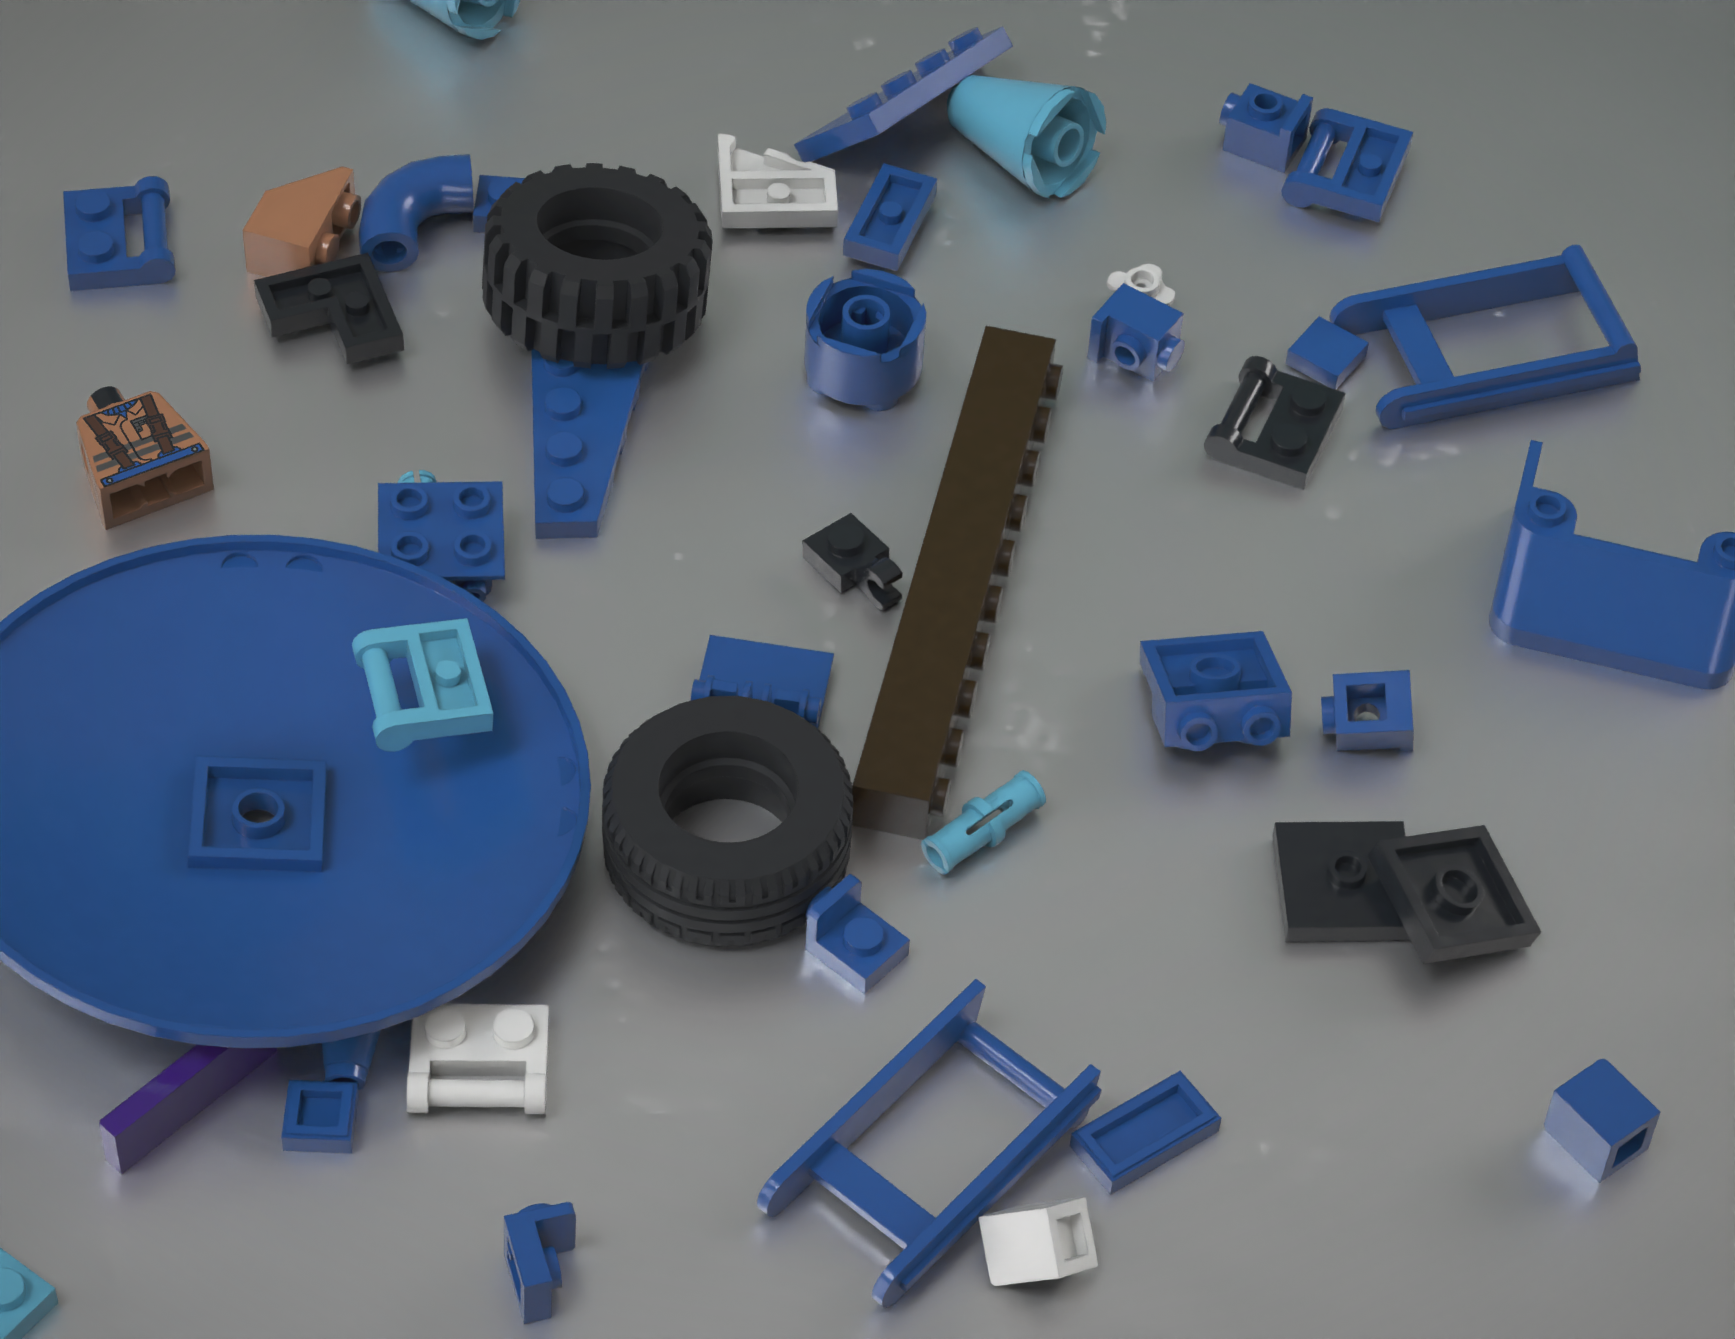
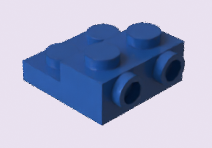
[1140,631,1292,751]

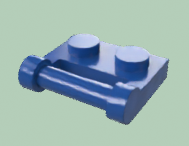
[1281,108,1413,222]
[63,176,176,291]

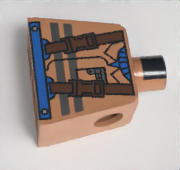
[76,386,214,530]

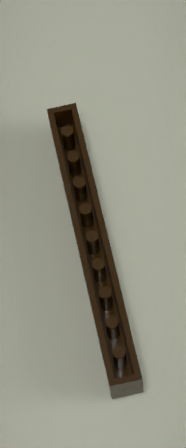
[852,326,1063,840]

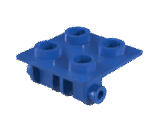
[378,481,505,602]
[690,635,834,729]

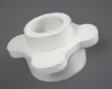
[1107,264,1175,306]

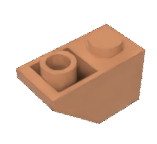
[242,166,361,277]

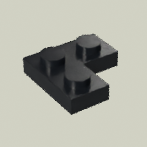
[254,253,404,364]

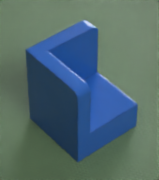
[1544,1059,1661,1183]

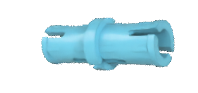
[921,770,1046,875]

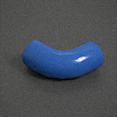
[359,154,474,272]

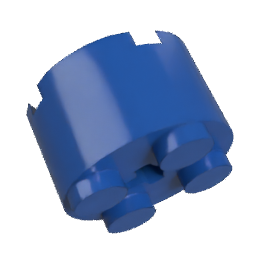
[804,269,927,411]

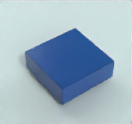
[1285,316,1369,390]
[281,1080,359,1154]

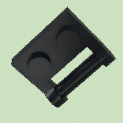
[1204,356,1346,490]

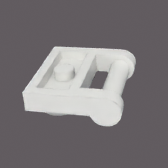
[407,1004,549,1114]

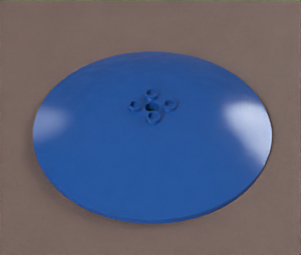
[0,535,591,1048]

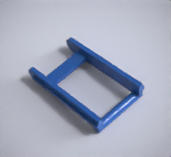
[1329,245,1641,429]
[757,979,1102,1308]

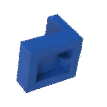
[805,874,910,995]
[504,1202,576,1324]

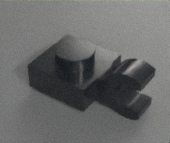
[802,513,903,611]

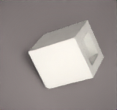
[978,1197,1098,1286]

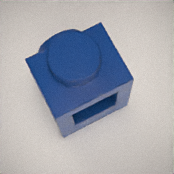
[1219,83,1313,173]
[1087,283,1185,382]
[1321,670,1414,752]

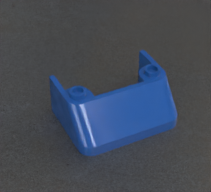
[1489,440,1735,689]

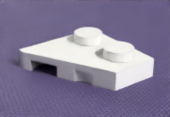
[718,134,838,229]

